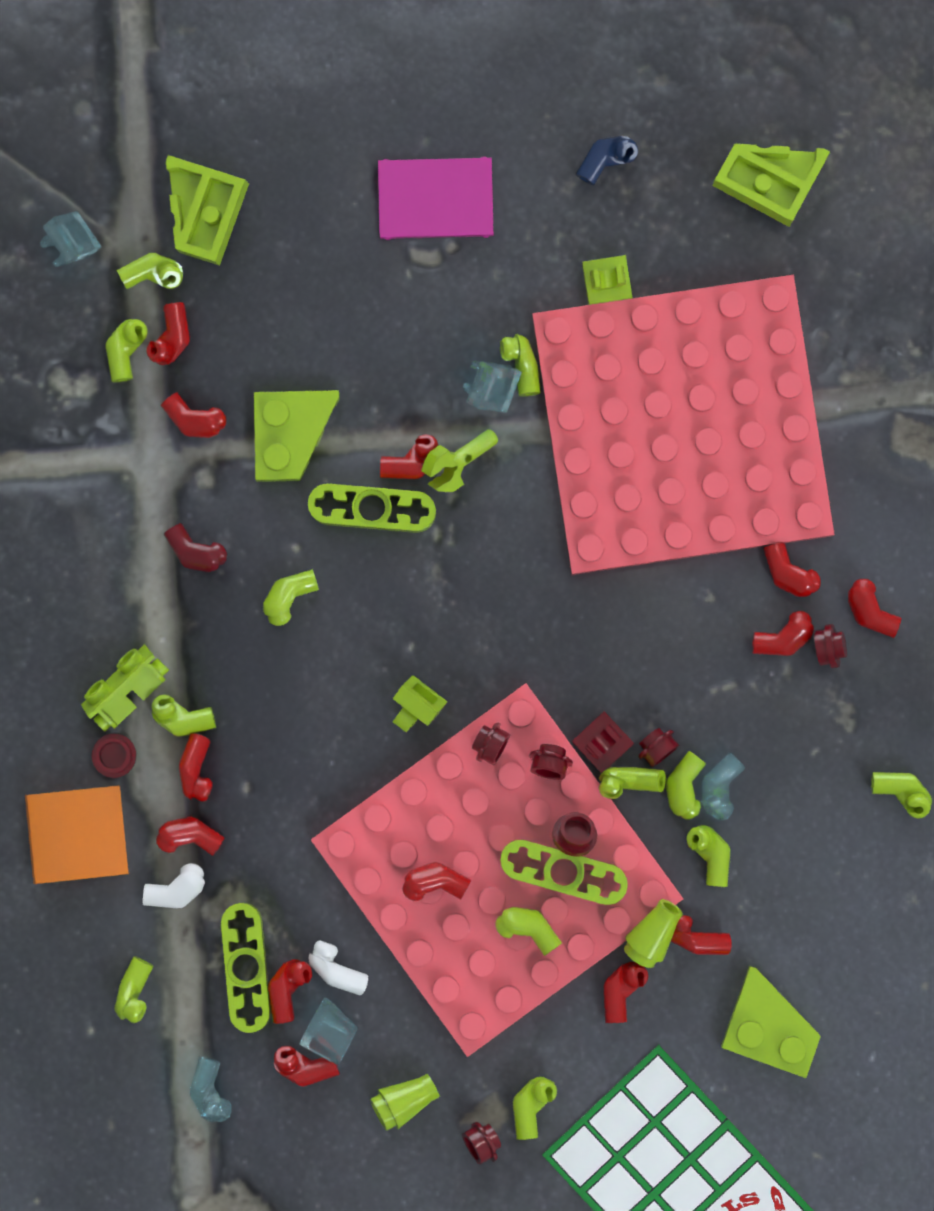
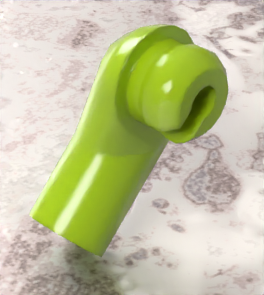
[686,825,731,887]

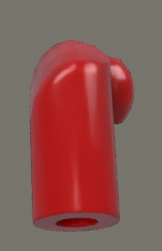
[146,302,190,365]
[160,392,227,438]
[763,542,821,597]
[752,611,814,656]
[156,817,225,856]
[402,862,471,901]
[671,915,732,955]
[268,959,312,1024]
[603,961,649,1023]
[274,1046,340,1087]

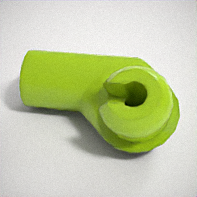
[117,253,183,289]
[105,319,148,383]
[500,334,541,397]
[263,569,319,626]
[151,694,216,737]
[665,751,706,820]
[598,767,666,799]
[871,772,932,819]
[495,907,562,956]
[114,956,154,1023]
[513,1076,557,1140]

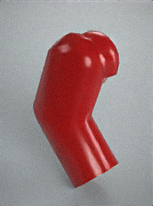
[380,434,438,479]
[848,578,902,638]
[178,733,213,802]

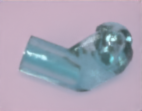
[702,752,745,820]
[190,1056,232,1123]

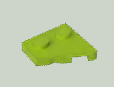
[712,144,830,227]
[166,155,249,266]
[254,390,340,482]
[721,966,821,1078]

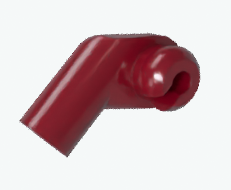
[163,523,227,572]

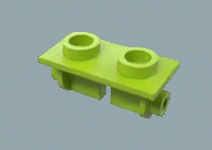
[81,644,169,732]

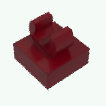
[571,711,634,773]

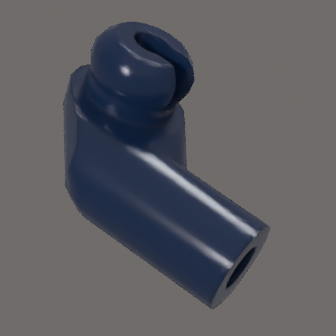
[576,136,638,186]

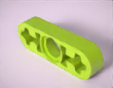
[308,484,436,533]
[500,840,628,905]
[221,903,271,1033]

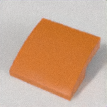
[25,786,129,884]

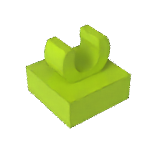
[582,255,633,305]
[392,675,447,733]

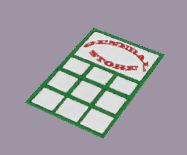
[542,1045,814,1211]

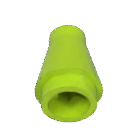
[624,899,683,968]
[370,1074,440,1131]

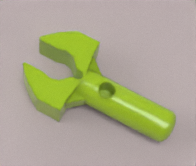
[422,429,498,492]

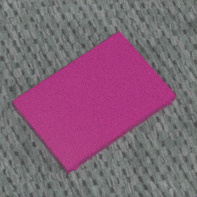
[378,157,494,240]

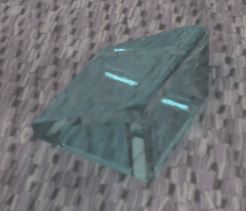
[299,997,358,1066]

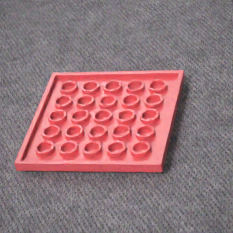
[532,274,835,575]
[311,683,683,1057]

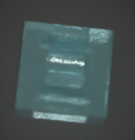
[40,211,101,267]
[463,361,522,412]

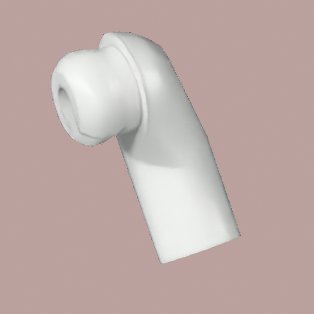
[143,863,205,908]
[309,940,368,995]

